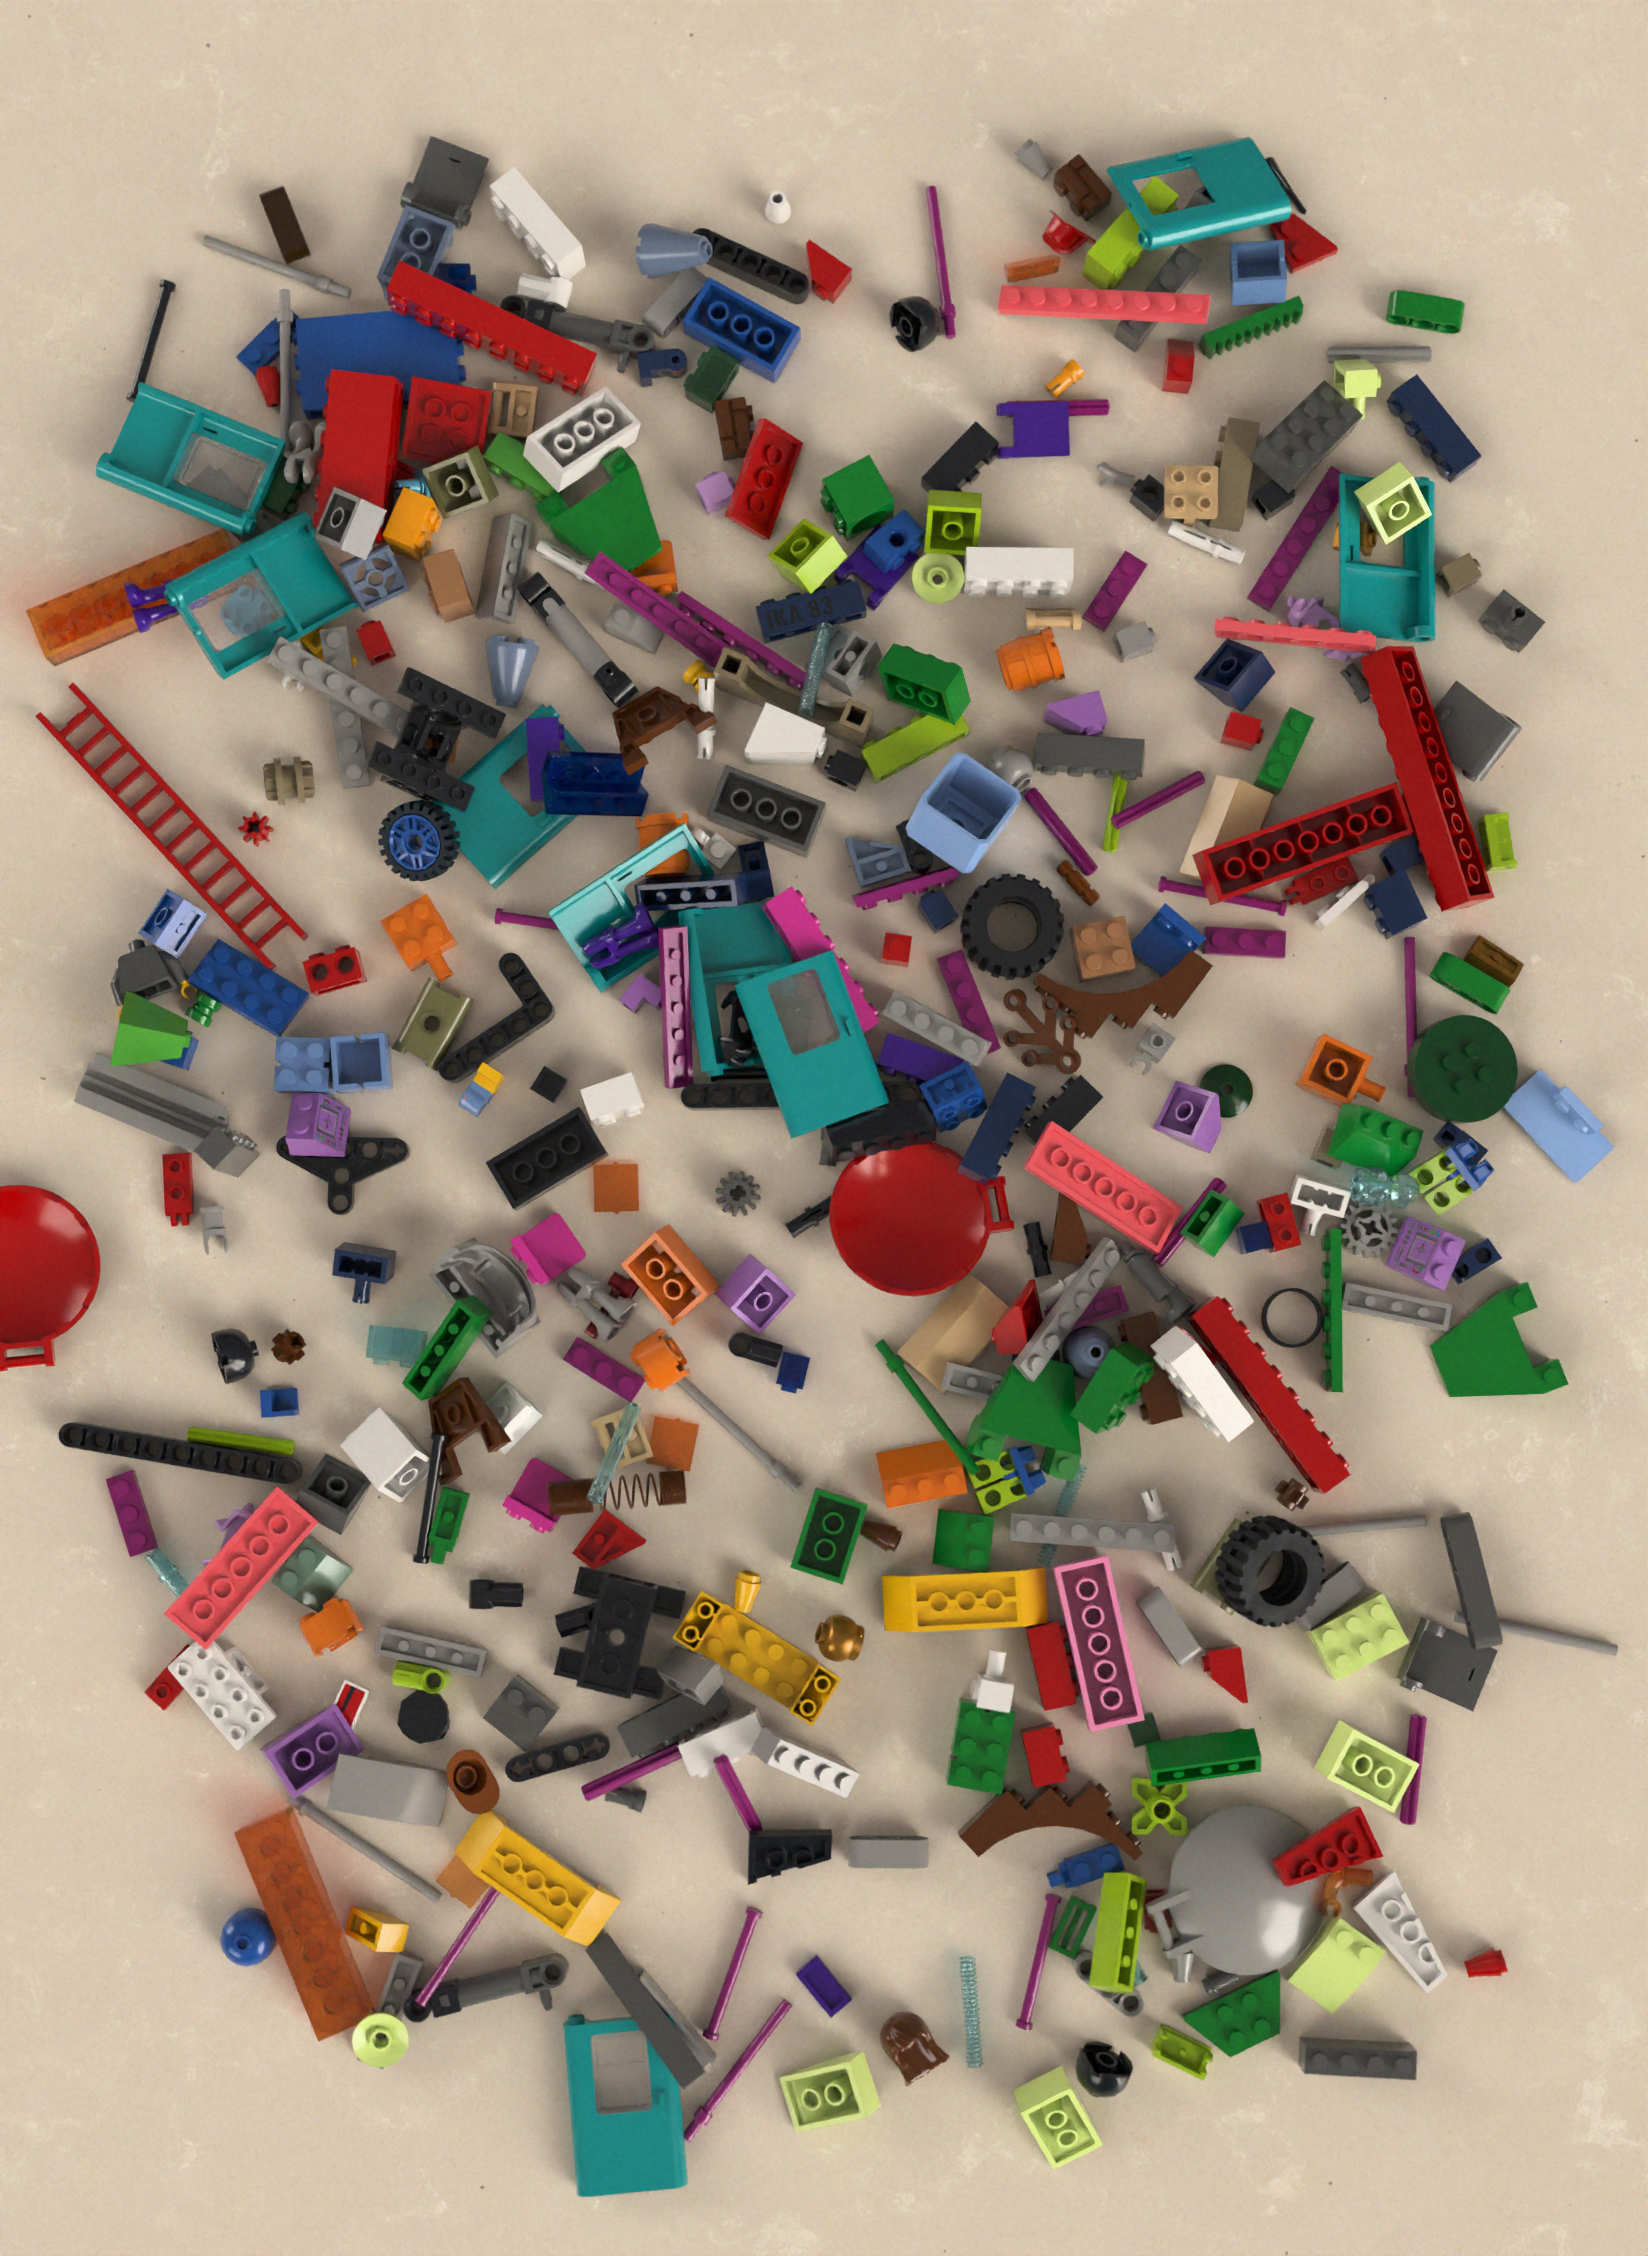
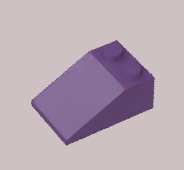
[260,1703,365,1799]

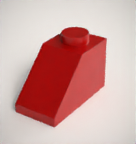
[806,239,852,304]
[1162,339,1195,394]
[1201,1645,1248,1703]

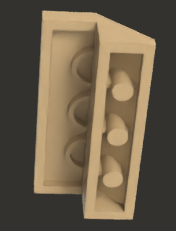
[1179,775,1275,880]
[897,1273,1008,1395]

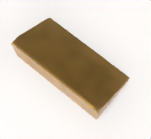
[1463,935,1524,988]

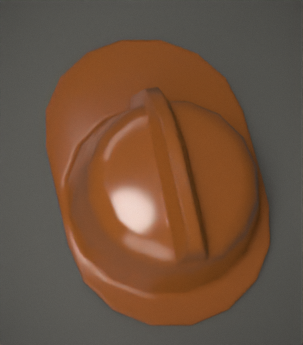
[446,1749,500,1814]

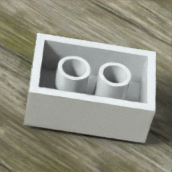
[678,1706,764,1778]

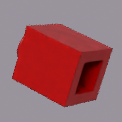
[356,620,396,666]
[1220,711,1264,751]
[881,932,912,967]

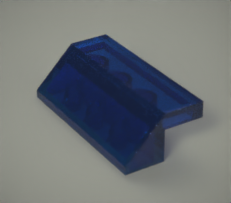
[541,751,649,817]

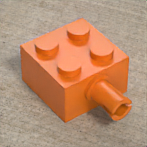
[380,893,458,982]
[1295,1034,1386,1107]

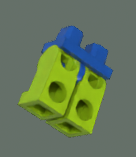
[1407,1138,1494,1216]
[963,1445,1046,1515]

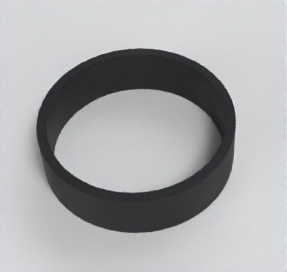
[1261,1288,1323,1348]

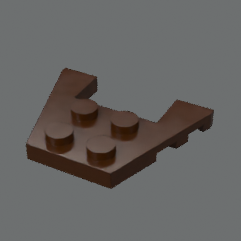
[612,686,717,776]
[428,1377,511,1485]

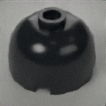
[890,296,939,352]
[211,1328,259,1384]
[1075,2041,1133,2097]

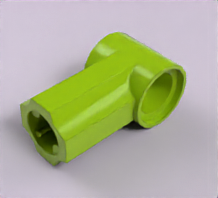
[392,1660,450,1694]

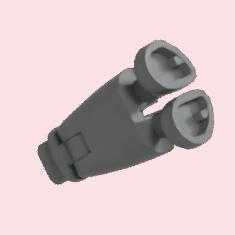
[1119,1241,1197,1325]

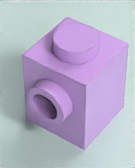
[695,471,736,516]

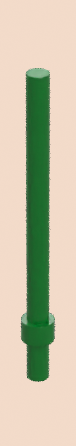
[875,1339,980,1476]

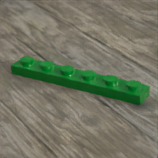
[1321,1229,1343,1392]

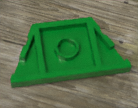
[1182,1969,1280,2057]

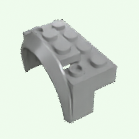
[429,1238,541,1359]

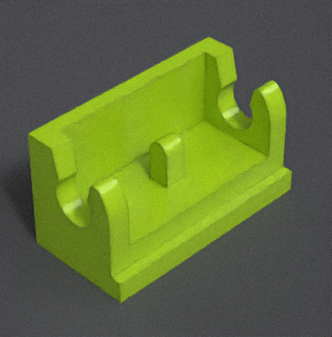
[1478,813,1517,872]
[1149,2023,1213,2081]

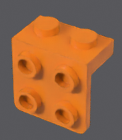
[629,540,678,596]

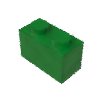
[1180,1189,1245,1258]

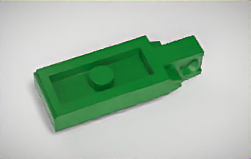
[428,1486,471,1565]

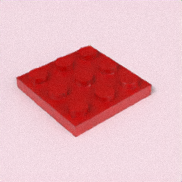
[401,376,492,463]

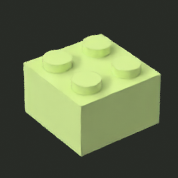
[1354,462,1432,544]

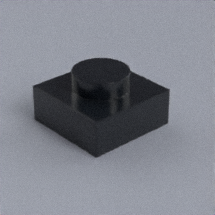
[530,1066,568,1103]

